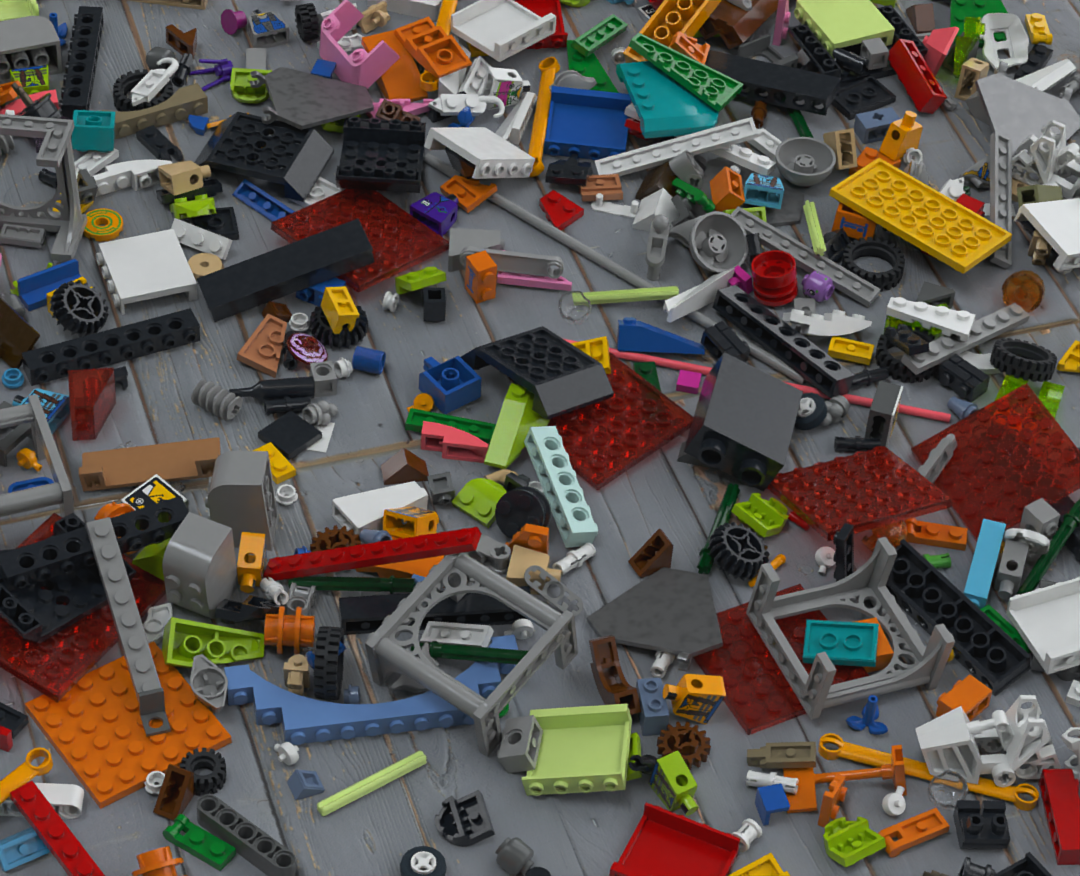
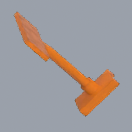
[783,745,907,813]

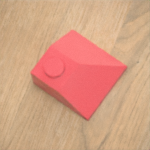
[922,27,960,76]

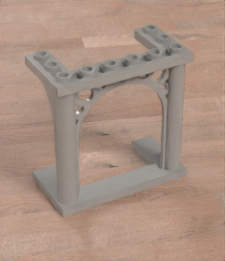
[0,114,88,261]
[0,394,74,519]
[746,537,955,720]
[365,552,578,757]

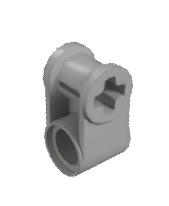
[669,150,704,189]
[467,534,511,575]
[287,582,316,616]

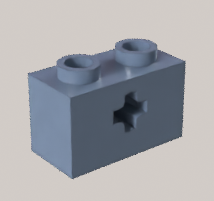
[854,107,900,144]
[636,677,670,736]

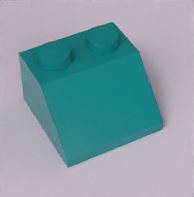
[72,110,116,153]

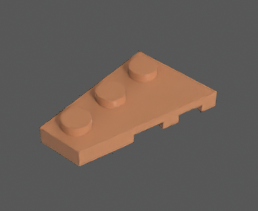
[236,314,287,378]

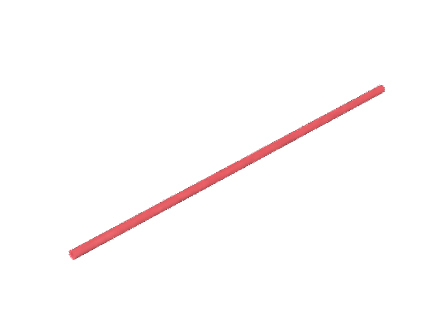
[562,338,951,423]

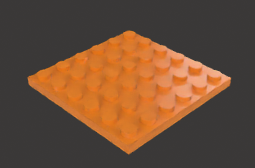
[25,641,232,809]

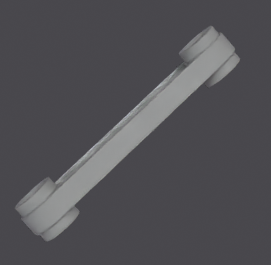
[460,246,564,279]

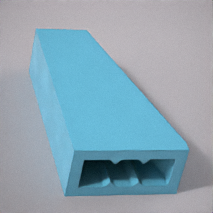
[964,518,1006,609]

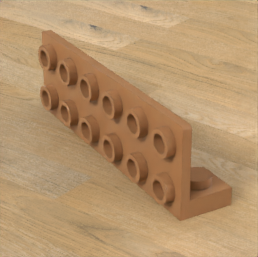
[79,437,221,492]

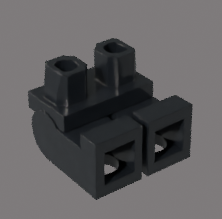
[953,800,1010,849]

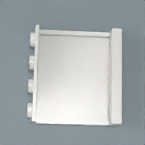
[451,0,556,62]
[424,127,535,179]
[1014,198,1080,270]
[96,229,197,315]
[1006,576,1080,675]

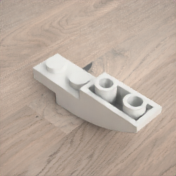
[93,159,172,197]
[782,309,872,336]

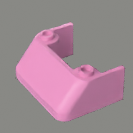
[319,0,400,89]

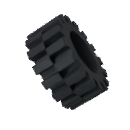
[295,3,320,40]
[180,748,226,796]

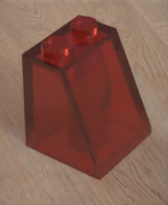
[68,368,116,441]

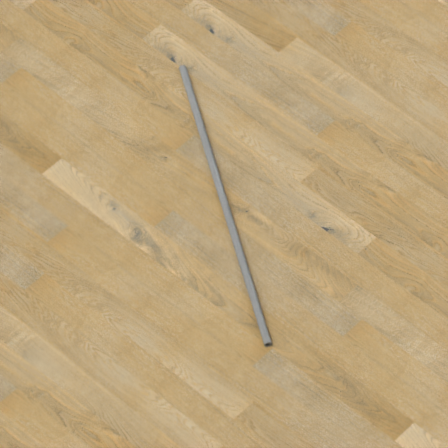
[424,153,807,385]

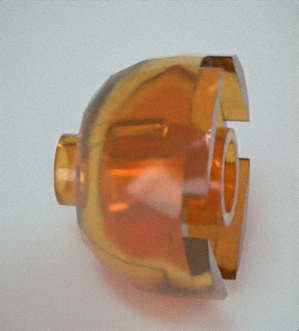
[1002,270,1045,313]
[861,511,908,553]

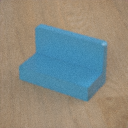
[0,827,50,872]

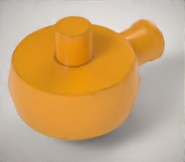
[407,393,434,412]
[16,448,42,472]

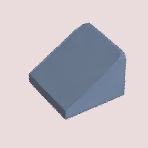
[287,769,325,800]

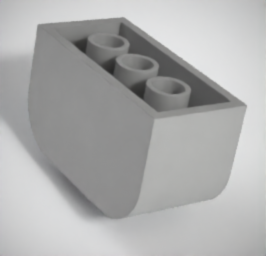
[0,16,62,84]
[205,451,278,551]
[162,512,238,619]

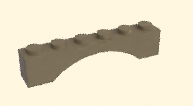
[101,83,208,139]

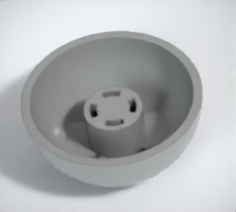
[775,137,836,187]
[689,211,748,273]

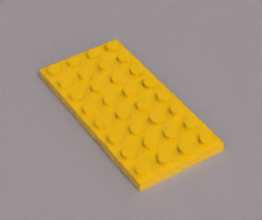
[829,158,1012,274]

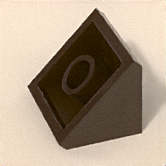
[635,161,680,200]

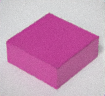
[676,370,702,394]

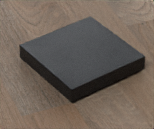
[192,207,239,240]
[258,411,322,460]

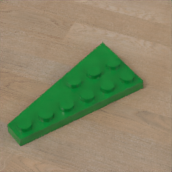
[629,33,744,112]
[566,40,631,118]

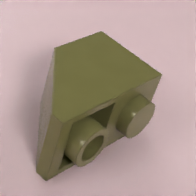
[1017,184,1063,208]

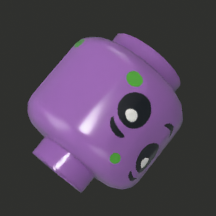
[801,271,834,302]

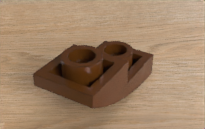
[375,99,421,122]

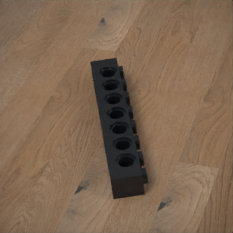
[59,6,104,120]
[712,285,855,398]
[22,308,200,386]
[0,496,189,591]

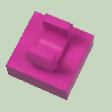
[728,265,753,294]

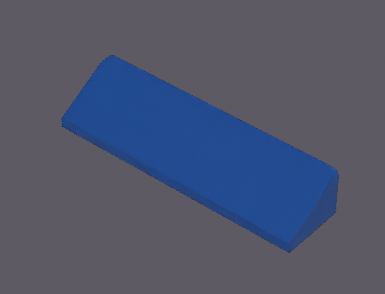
[232,178,308,235]

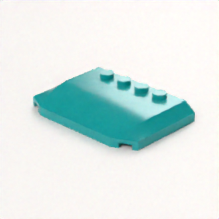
[616,61,719,139]

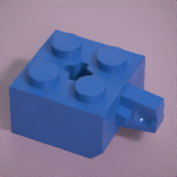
[419,356,482,414]

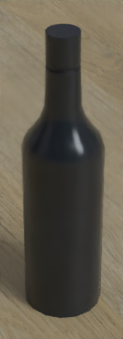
[229,376,314,402]

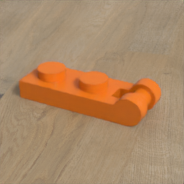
[902,516,968,551]
[878,808,950,858]

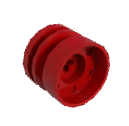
[751,250,798,306]

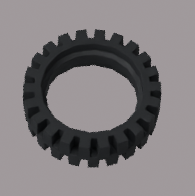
[113,69,173,112]
[841,237,905,292]
[875,325,939,383]
[990,338,1057,382]
[314,626,344,700]

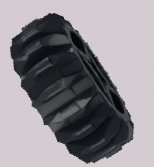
[50,280,109,338]
[309,302,368,350]
[707,522,770,581]

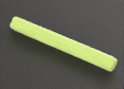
[803,200,826,256]
[573,286,679,306]
[317,751,427,816]

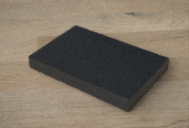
[831,75,896,120]

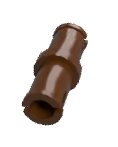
[751,101,768,129]

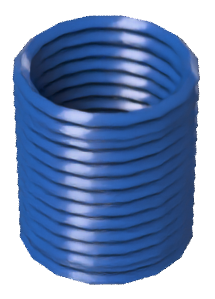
[352,346,386,375]

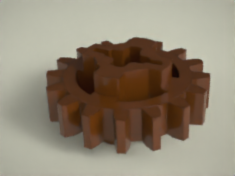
[310,525,361,552]
[657,721,711,770]

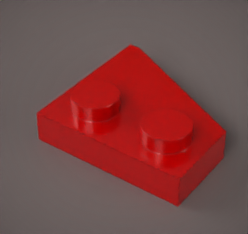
[539,190,584,230]

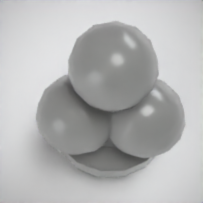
[821,395,850,426]
[302,400,338,426]

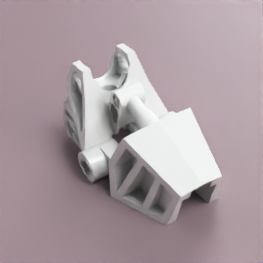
[1012,120,1080,199]
[915,695,1061,787]

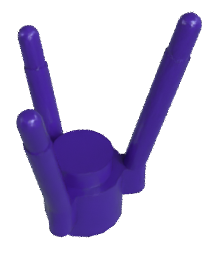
[189,59,234,91]

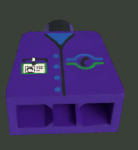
[409,192,458,238]

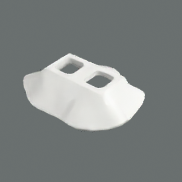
[978,13,1029,69]

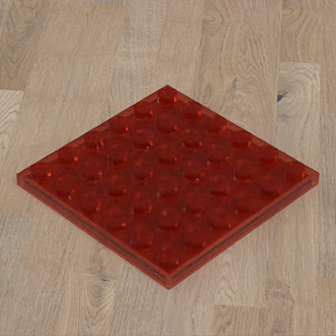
[271,189,449,293]
[548,352,693,490]
[911,383,1080,542]
[767,446,952,541]
[693,584,869,735]

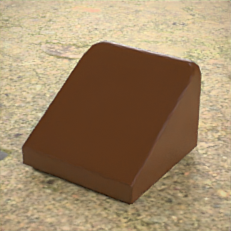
[262,301,292,322]

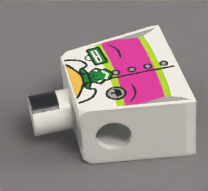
[481,67,530,110]

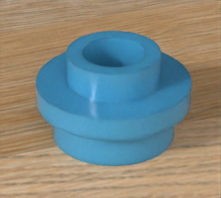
[2,368,25,389]

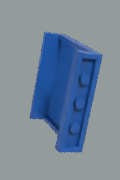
[544,86,631,160]

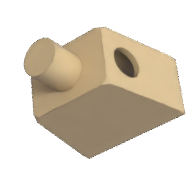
[954,58,990,101]
[823,128,858,170]
[158,161,211,196]
[506,545,562,595]

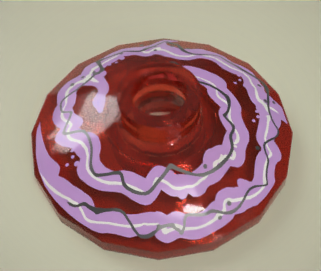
[287,333,328,365]

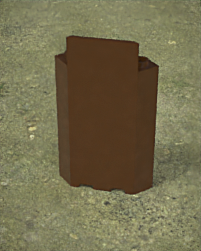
[699,0,779,50]

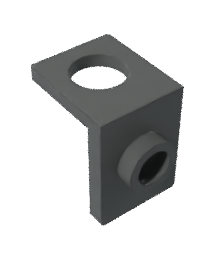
[138,688,171,737]

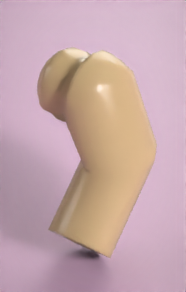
[484,469,518,484]

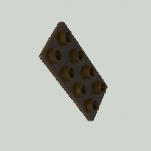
[0,297,40,369]

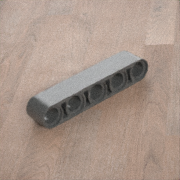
[197,794,296,876]

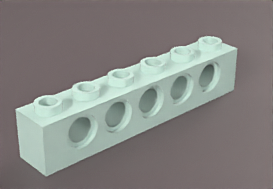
[524,426,598,548]

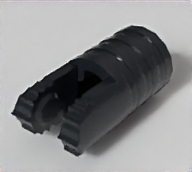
[832,48,869,75]

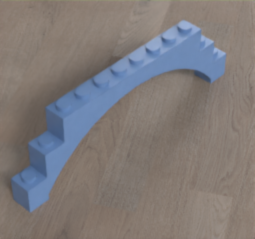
[224,635,518,745]

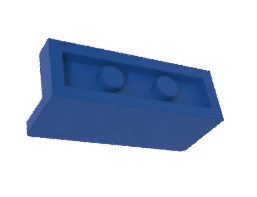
[17,259,82,312]

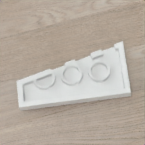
[886,297,975,342]

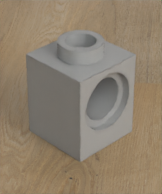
[860,37,889,70]
[310,361,337,397]

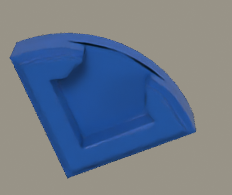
[188,115,209,136]

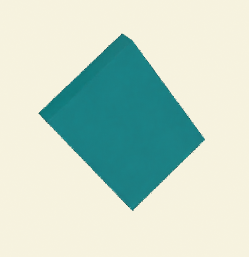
[803,620,879,667]

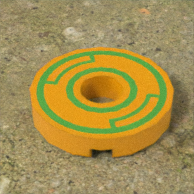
[83,208,123,242]

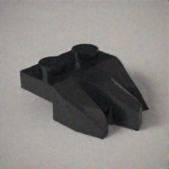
[545,154,593,186]
[214,595,280,624]

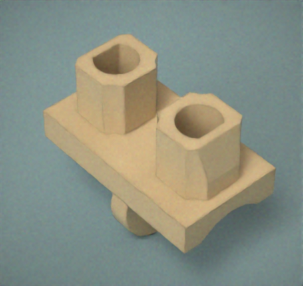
[357,1,391,34]
[1028,229,1052,265]
[283,654,310,696]

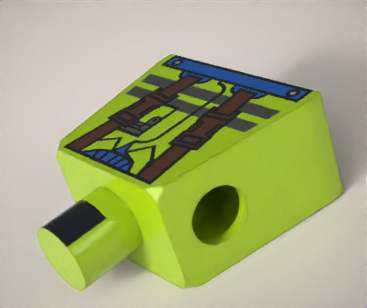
[10,65,50,99]
[648,750,699,816]

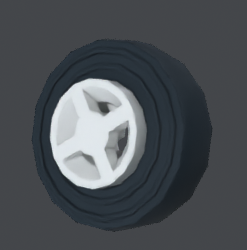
[794,393,827,430]
[400,846,447,876]

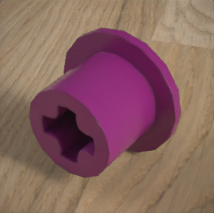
[221,9,247,35]

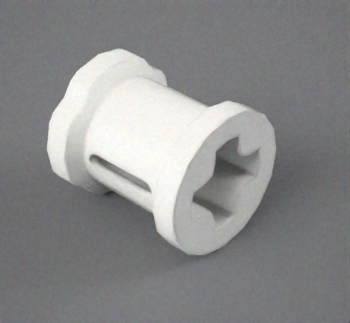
[731,818,762,852]

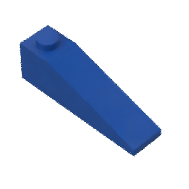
[617,317,705,354]

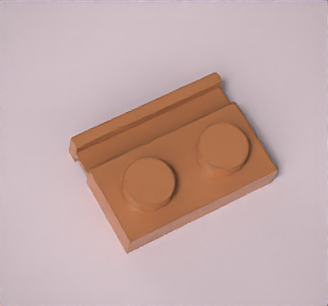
[578,174,623,202]

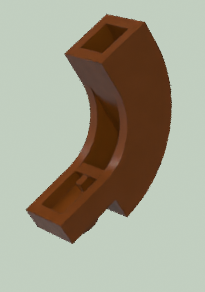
[589,635,641,715]

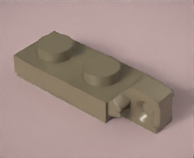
[747,742,816,769]

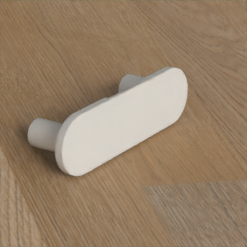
[591,193,639,218]

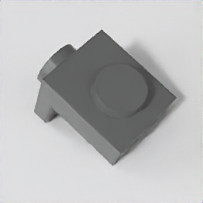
[77,169,98,205]
[671,194,695,227]
[427,472,455,505]

